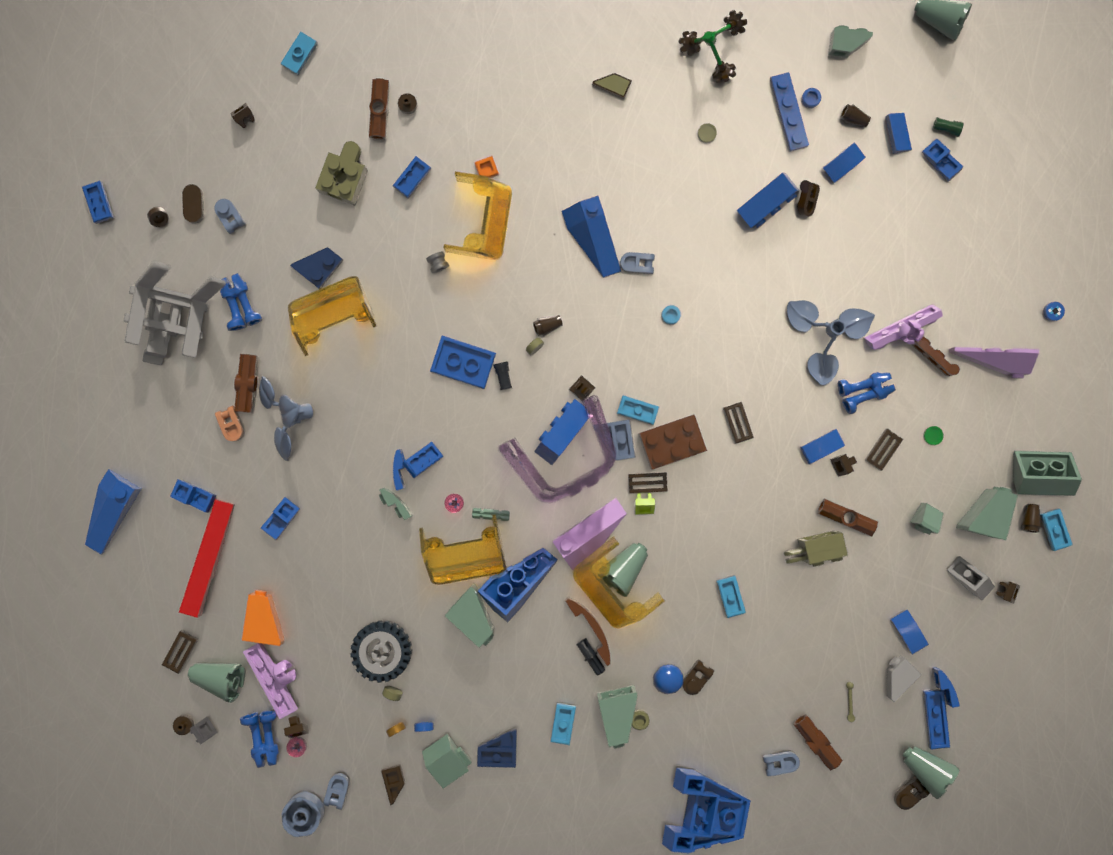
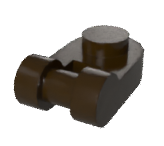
[797,180,820,217]
[682,659,714,695]
[894,776,930,810]

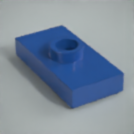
[393,156,431,198]
[82,181,114,224]
[402,442,443,478]

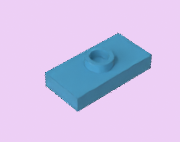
[280,31,318,75]
[617,395,659,425]
[1040,509,1073,551]
[716,575,746,618]
[551,703,576,745]

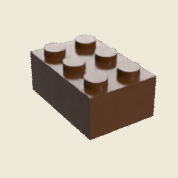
[638,414,707,470]

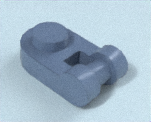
[214,199,246,234]
[620,252,655,274]
[763,751,800,776]
[323,773,349,810]

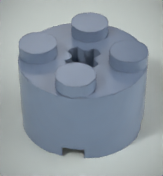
[282,791,325,837]

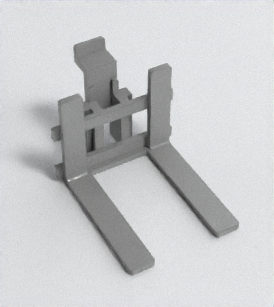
[124,262,226,365]

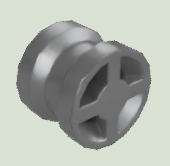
[426,251,449,273]

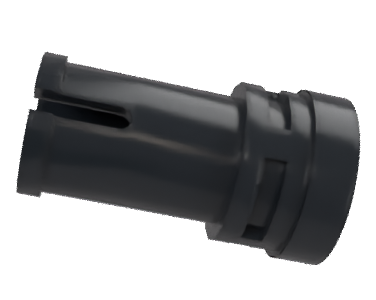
[493,361,512,390]

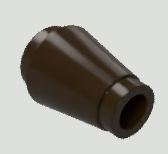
[840,104,871,127]
[533,315,563,337]
[1021,504,1042,533]

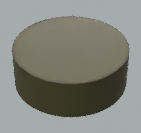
[526,337,544,356]
[382,686,403,701]
[632,710,650,730]

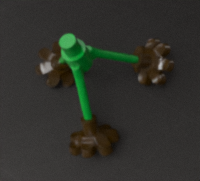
[678,10,747,84]

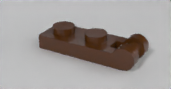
[911,337,960,376]

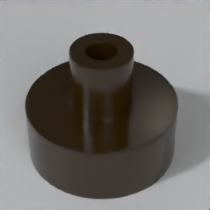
[398,93,417,114]
[147,207,169,227]
[173,715,194,735]

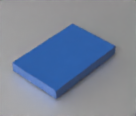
[430,335,496,389]

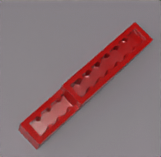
[178,499,235,618]

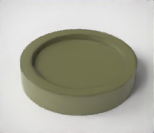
[698,123,717,143]

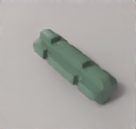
[472,508,510,521]

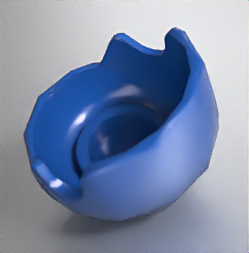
[653,664,683,694]

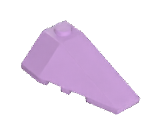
[949,347,1039,378]
[553,498,627,572]

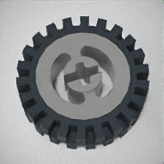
[350,621,412,683]

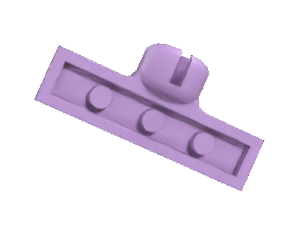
[865,304,943,350]
[243,643,298,719]

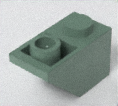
[828,25,873,58]
[910,502,944,535]

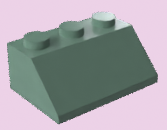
[1013,451,1082,496]

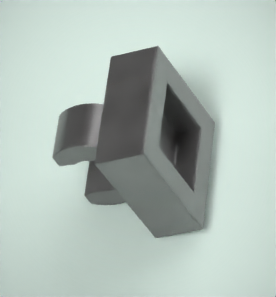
[190,717,218,745]

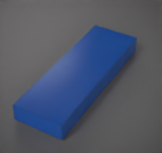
[923,689,950,750]

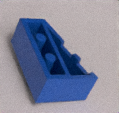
[737,172,800,228]
[534,399,593,465]

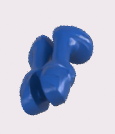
[220,273,262,331]
[838,372,896,414]
[240,711,279,768]

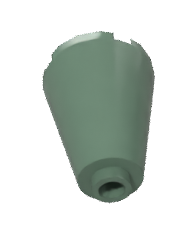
[914,0,972,40]
[597,543,648,597]
[188,663,245,703]
[902,746,960,799]

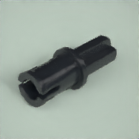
[576,638,605,676]

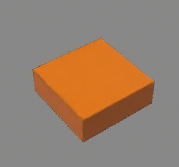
[474,156,499,181]

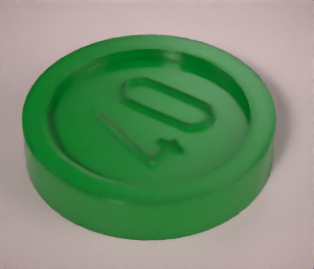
[924,426,944,445]

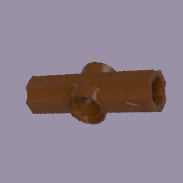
[369,78,389,140]
[234,354,258,413]
[818,499,878,537]
[793,714,843,771]

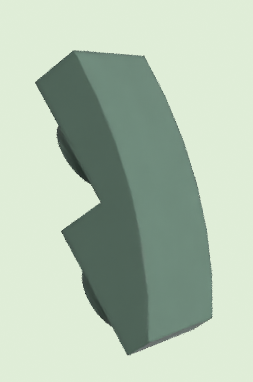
[379,488,413,520]

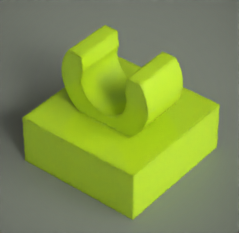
[635,493,655,515]

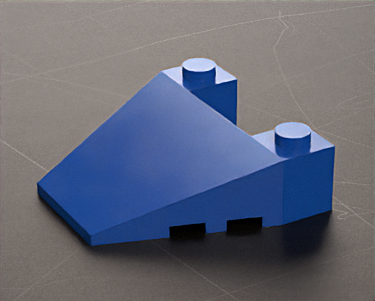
[662,768,751,853]

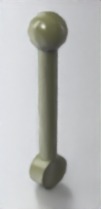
[846,682,855,722]

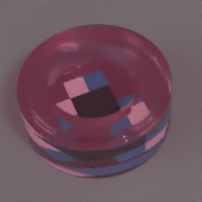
[445,493,464,513]
[286,737,307,757]

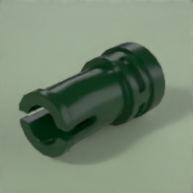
[933,117,964,137]

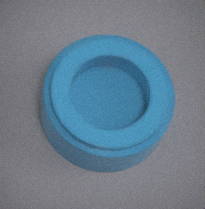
[661,305,681,325]

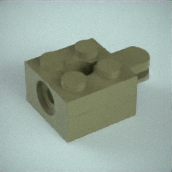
[315,141,368,206]
[784,530,848,567]

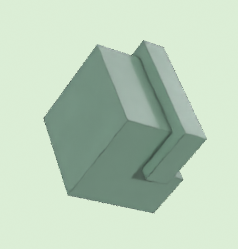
[422,734,472,789]

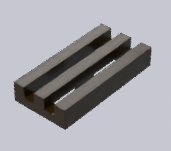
[723,402,754,444]
[865,428,903,471]
[628,472,668,493]
[162,630,198,674]

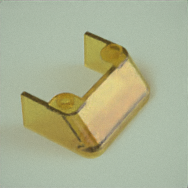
[443,171,512,260]
[288,276,377,356]
[419,514,506,585]
[573,536,665,629]

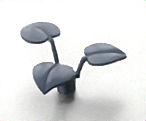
[787,300,875,386]
[259,376,313,461]

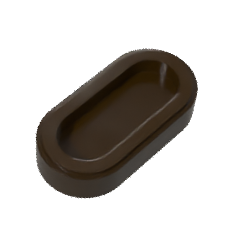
[182,184,204,223]

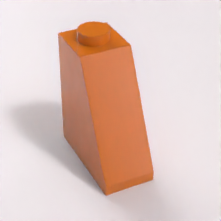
[242,590,285,646]

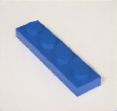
[770,72,809,151]

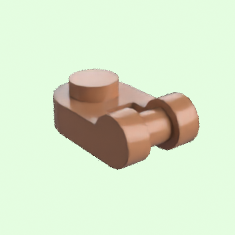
[215,405,244,441]

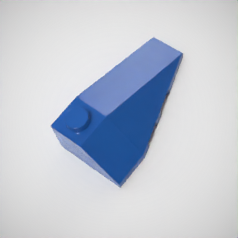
[562,196,621,278]
[85,469,142,554]
[478,548,558,622]

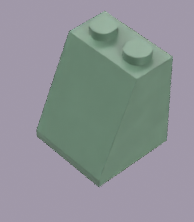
[956,486,1018,540]
[445,583,494,648]
[597,685,637,748]

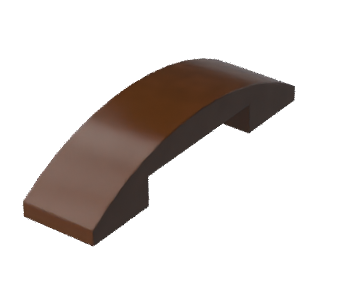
[565,597,610,666]

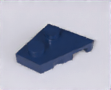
[290,247,343,289]
[477,729,517,768]

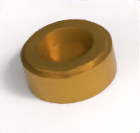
[386,722,406,737]

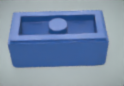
[885,113,912,154]

